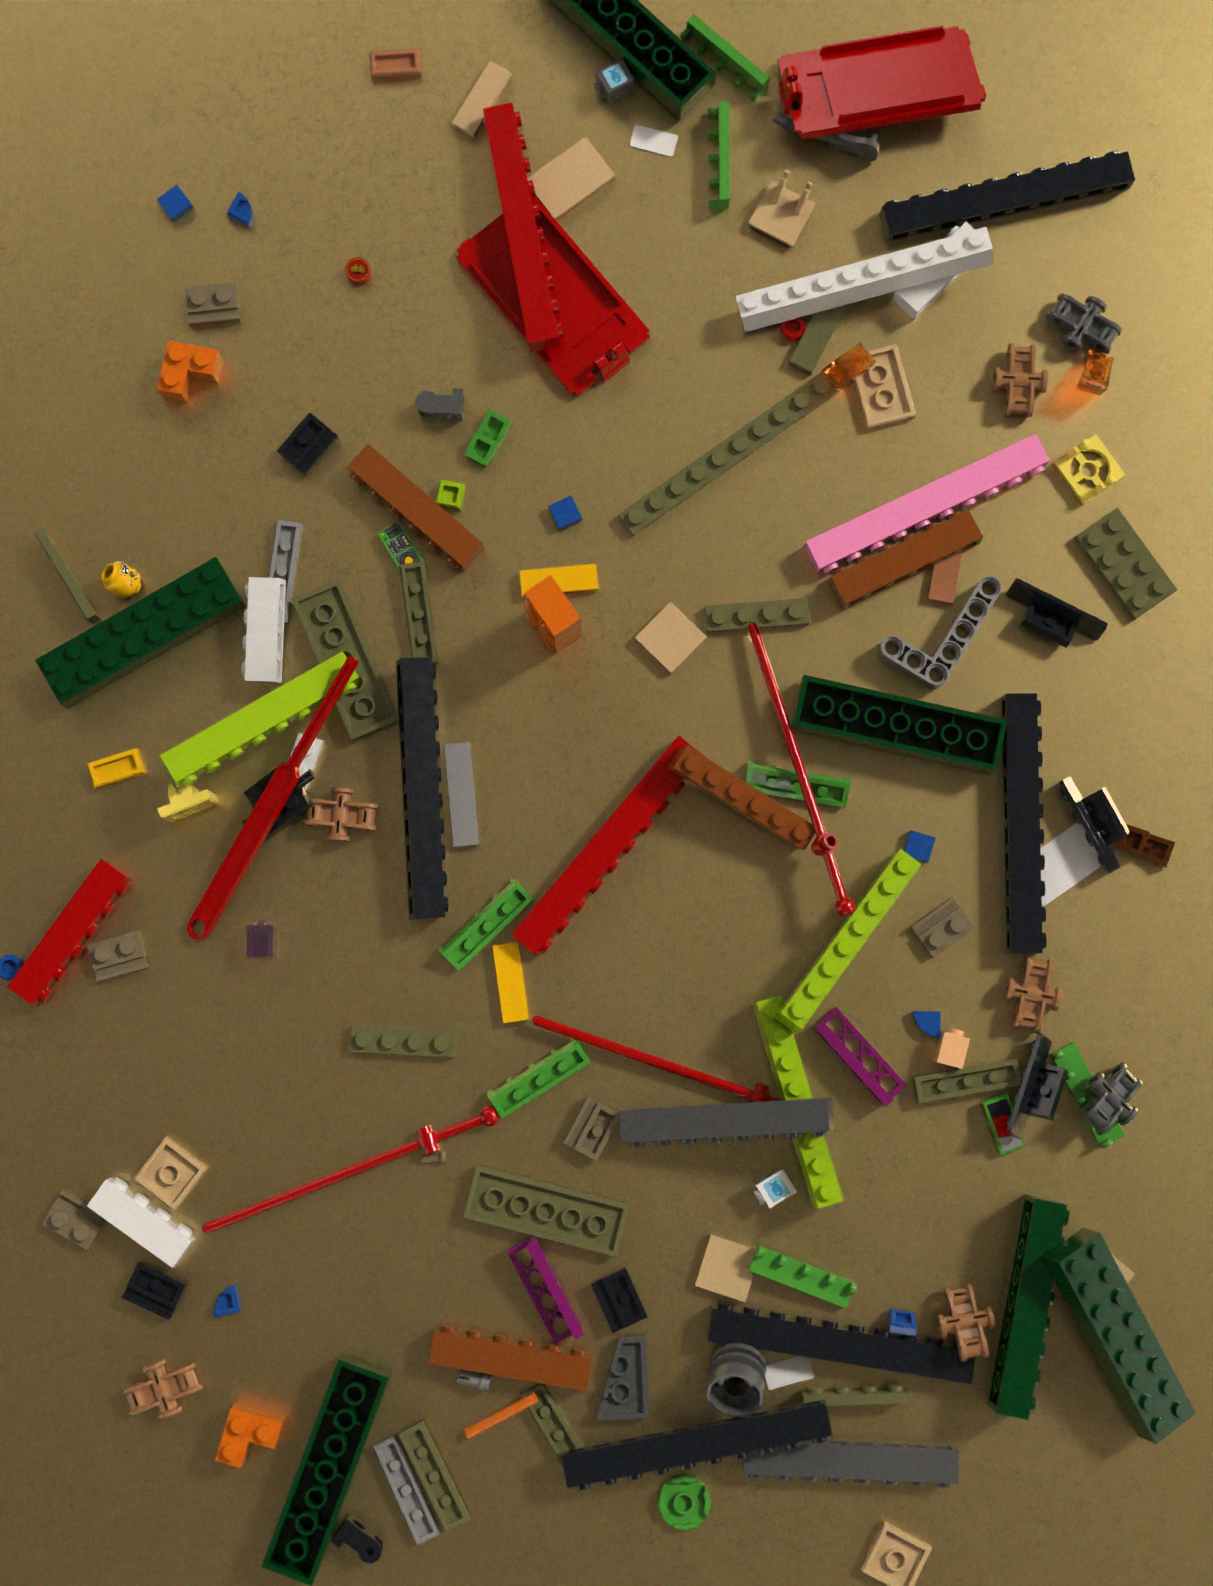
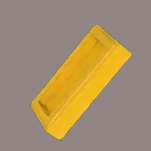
[87,748,145,789]

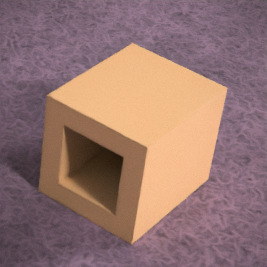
[933,1028,970,1069]

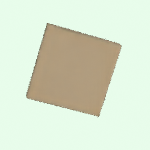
[635,601,707,674]
[134,1136,208,1211]
[694,1234,755,1302]
[860,1521,932,1586]

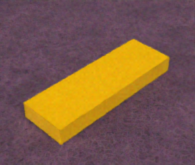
[520,564,598,597]
[493,942,529,1023]

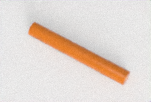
[464,1392,538,1439]

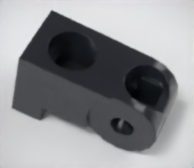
[331,1514,383,1563]

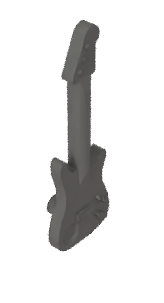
[772,113,880,161]

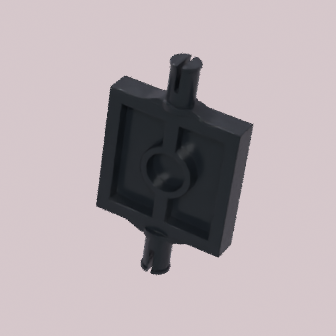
[242,762,316,835]

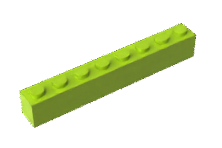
[159,651,359,787]
[774,849,922,1033]
[752,995,844,1209]

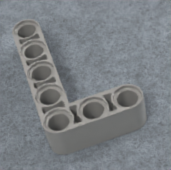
[878,576,1001,689]

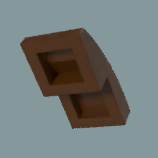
[1116,824,1175,868]

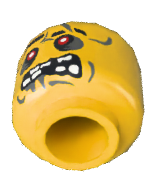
[101,561,141,599]

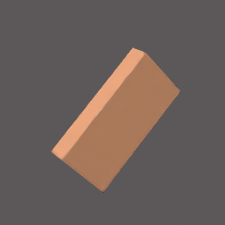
[370,48,422,79]
[927,553,962,605]

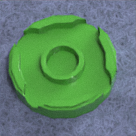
[657,1474,711,1531]

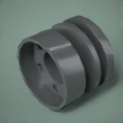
[707,1343,767,1417]

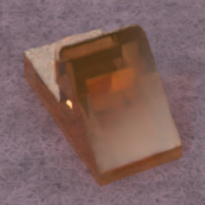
[821,342,876,391]
[1076,350,1113,396]

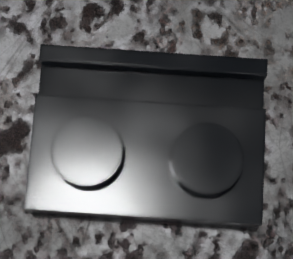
[277,412,339,476]
[121,1261,188,1320]
[591,1267,648,1333]

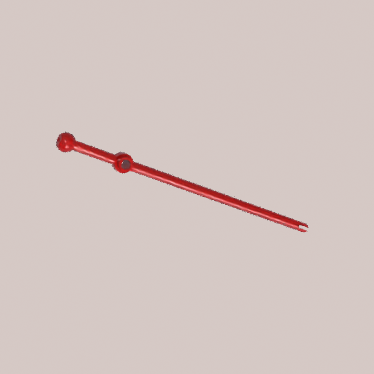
[748,622,856,917]
[532,1016,780,1102]
[202,1105,499,1233]

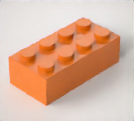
[523,575,582,654]

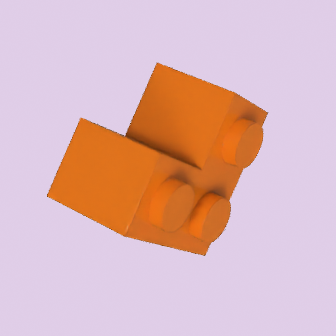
[157,340,223,403]
[215,1402,287,1468]

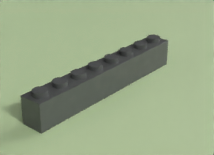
[619,1097,835,1148]
[742,1440,959,1488]

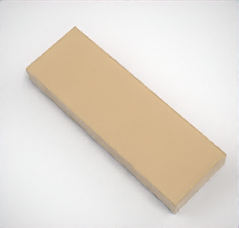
[452,61,512,138]

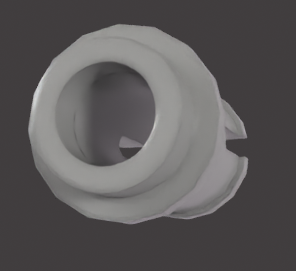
[457,1369,492,1393]

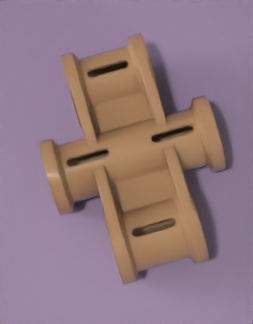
[993,343,1048,417]
[302,787,379,842]
[1004,954,1062,1034]
[937,1284,995,1362]
[121,1359,203,1419]

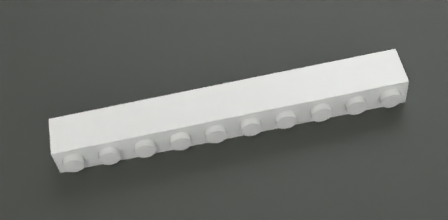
[736,227,993,332]

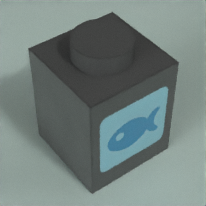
[594,59,634,104]

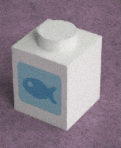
[753,1167,797,1208]

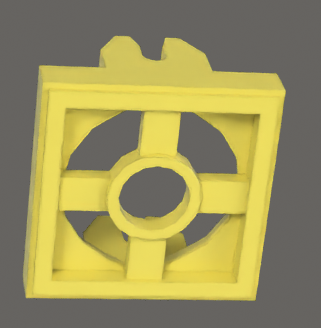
[1053,434,1126,505]
[158,784,219,823]

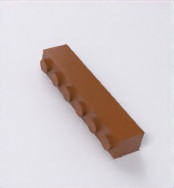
[348,444,484,571]
[829,510,983,610]
[668,745,815,850]
[428,1325,592,1391]

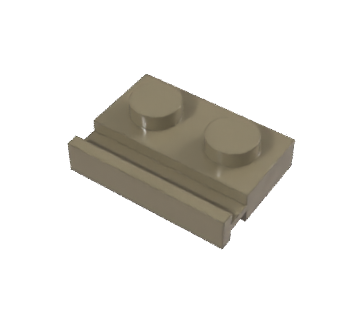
[185,283,241,327]
[910,897,975,958]
[87,931,149,982]
[563,1096,619,1161]
[42,1190,106,1250]

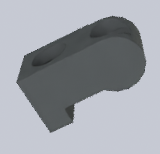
[416,389,464,420]

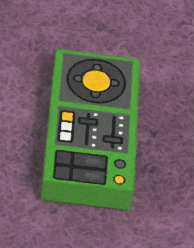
[378,521,426,570]

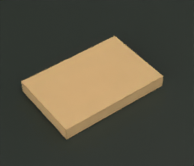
[528,137,615,221]
[847,344,917,430]

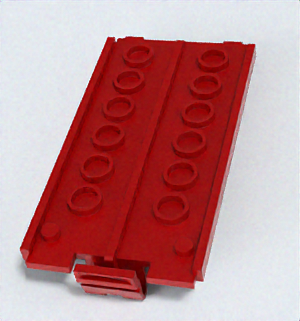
[777,25,986,140]
[456,196,650,396]

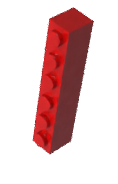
[7,859,131,1005]

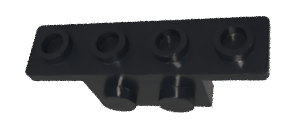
[1006,578,1108,648]
[1059,777,1130,873]
[1007,1033,1068,1139]

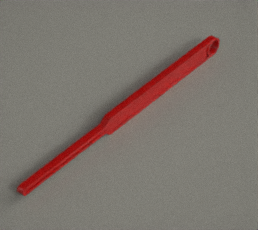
[187,656,359,940]

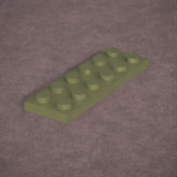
[292,579,399,741]
[463,1165,630,1257]

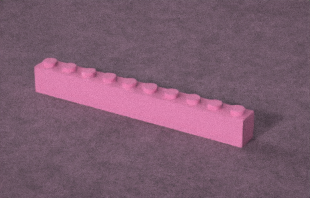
[804,434,1050,574]

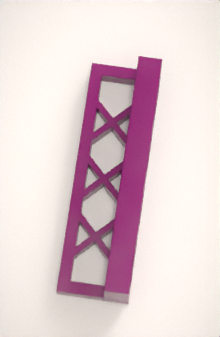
[813,1007,906,1107]
[507,1235,584,1344]

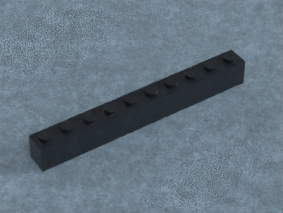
[879,151,1135,243]
[396,657,448,919]
[1001,693,1047,954]
[706,1302,976,1384]
[561,1399,833,1491]

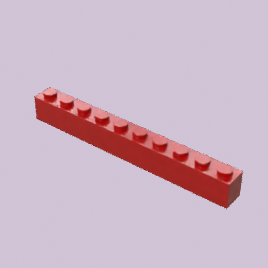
[483,102,564,353]
[511,736,701,955]

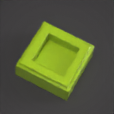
[435,480,465,511]

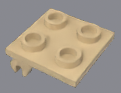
[748,170,816,248]

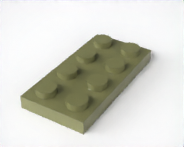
[1074,507,1177,620]

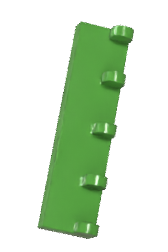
[680,14,770,101]
[708,102,730,209]
[745,761,850,808]
[438,877,533,971]
[486,1038,591,1119]
[1049,1042,1125,1148]
[747,1244,857,1308]

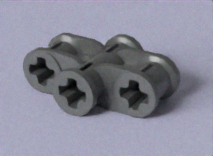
[1046,293,1122,354]
[1080,1062,1143,1135]

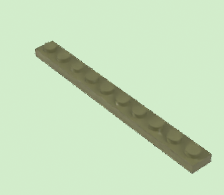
[618,370,840,537]

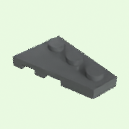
[596,1335,649,1421]

